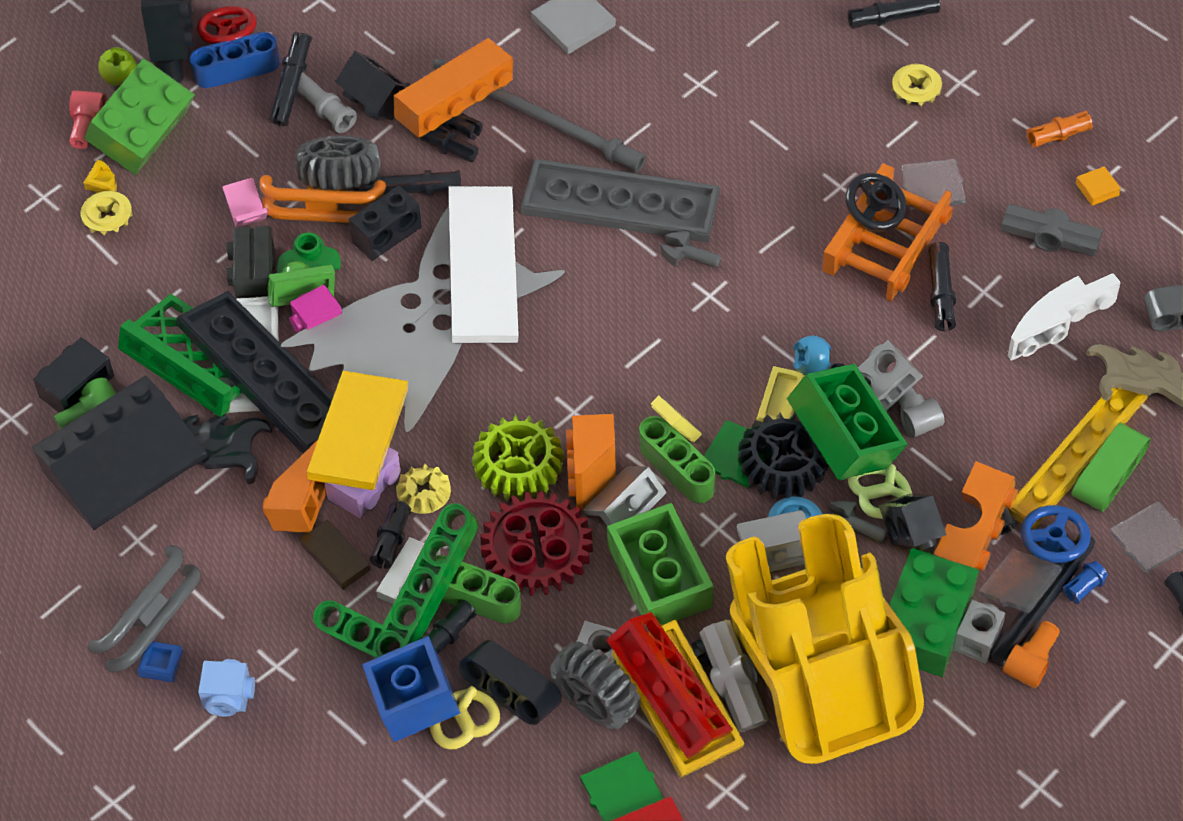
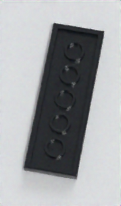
[176,291,334,454]

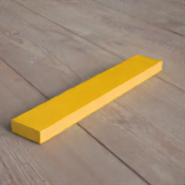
[1008,388,1148,530]

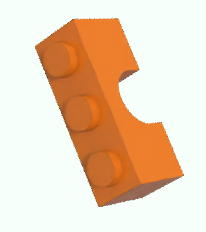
[934,461,1019,571]

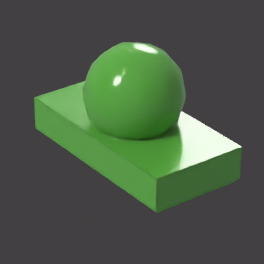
[268,261,335,307]

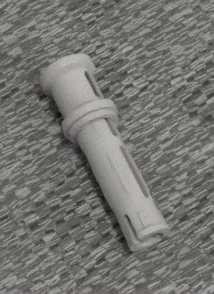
[281,71,357,133]

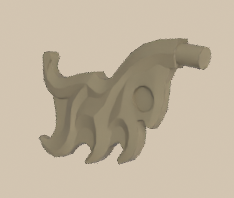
[1086,344,1183,407]

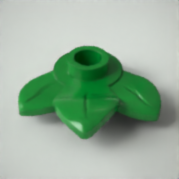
[277,232,341,273]

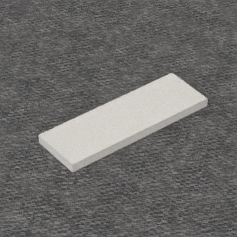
[449,187,518,343]

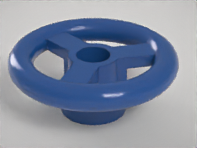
[1020,505,1091,563]

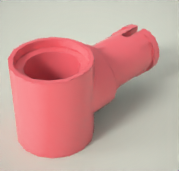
[69,90,107,149]

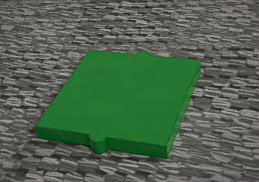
[704,420,765,488]
[580,751,664,821]

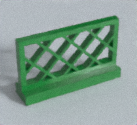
[118,294,242,418]

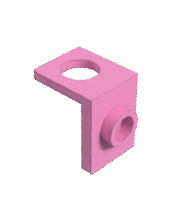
[223,178,268,228]

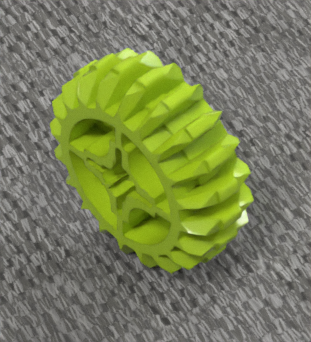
[472,414,564,502]

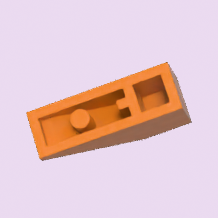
[263,440,326,532]

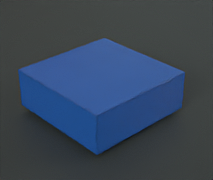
[137,641,183,683]

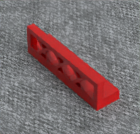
[606,612,733,759]

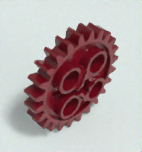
[480,491,593,596]

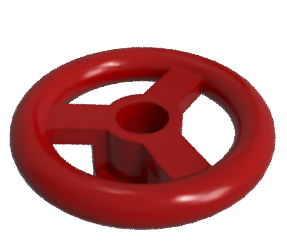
[197,6,257,44]

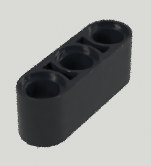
[459,640,562,725]

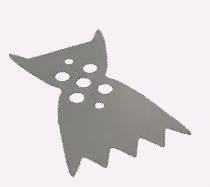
[281,206,565,432]

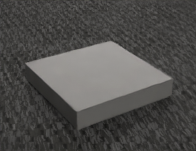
[531,0,616,54]

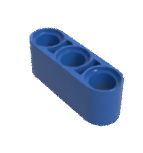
[190,32,280,88]

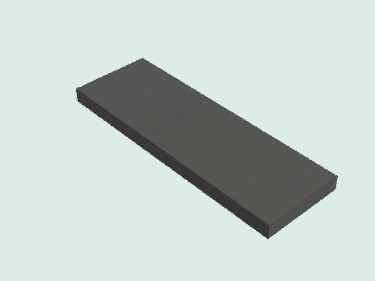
[521,159,720,242]

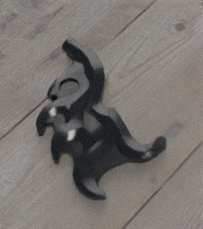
[183,414,272,484]

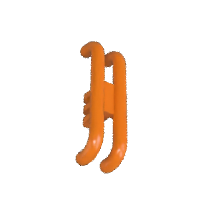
[259,174,386,223]

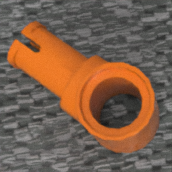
[1003,621,1060,689]

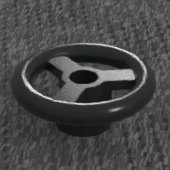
[845,173,907,231]

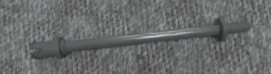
[432,58,646,172]

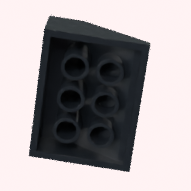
[32,375,208,530]

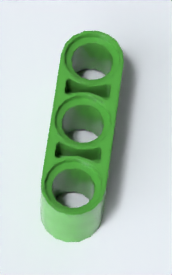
[639,416,715,503]
[1072,422,1151,513]
[426,555,521,624]

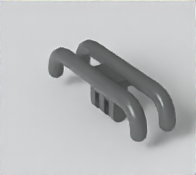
[87,545,201,672]

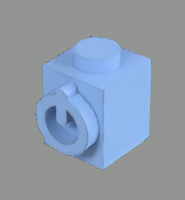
[198,659,255,717]

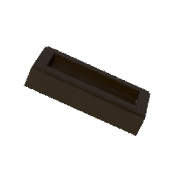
[300,519,370,590]

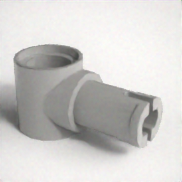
[898,388,945,438]

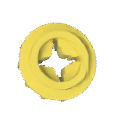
[892,64,942,106]
[81,191,132,236]
[396,463,451,514]

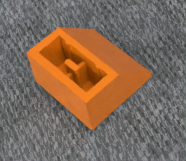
[566,414,616,510]

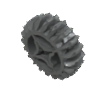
[295,135,381,190]
[550,641,640,729]

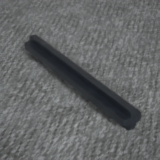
[990,534,1095,667]

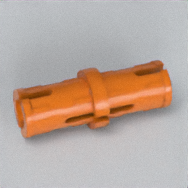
[1027,111,1092,148]

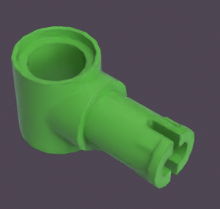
[54,378,117,429]

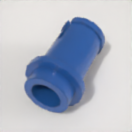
[1062,561,1108,604]

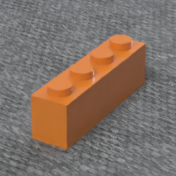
[394,38,513,138]

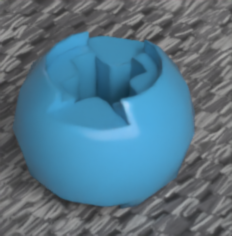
[793,335,832,375]

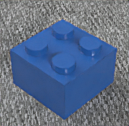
[362,636,461,742]

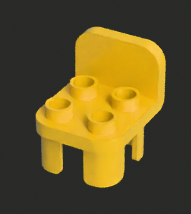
[726,514,924,764]

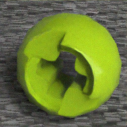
[98,47,137,86]

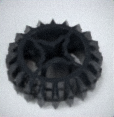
[737,412,829,500]

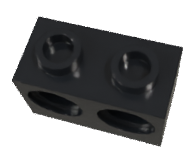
[349,185,422,261]
[879,493,946,550]

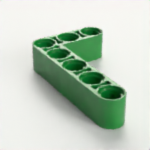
[313,503,478,658]

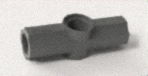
[1001,204,1103,257]

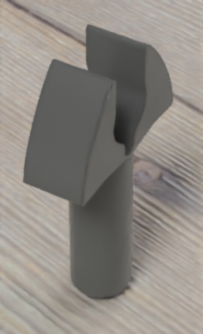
[661,232,721,267]
[824,501,888,543]

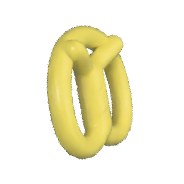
[430,686,500,750]

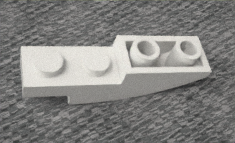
[1008,273,1121,361]

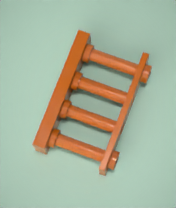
[822,163,954,302]

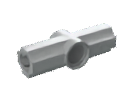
[699,620,769,732]

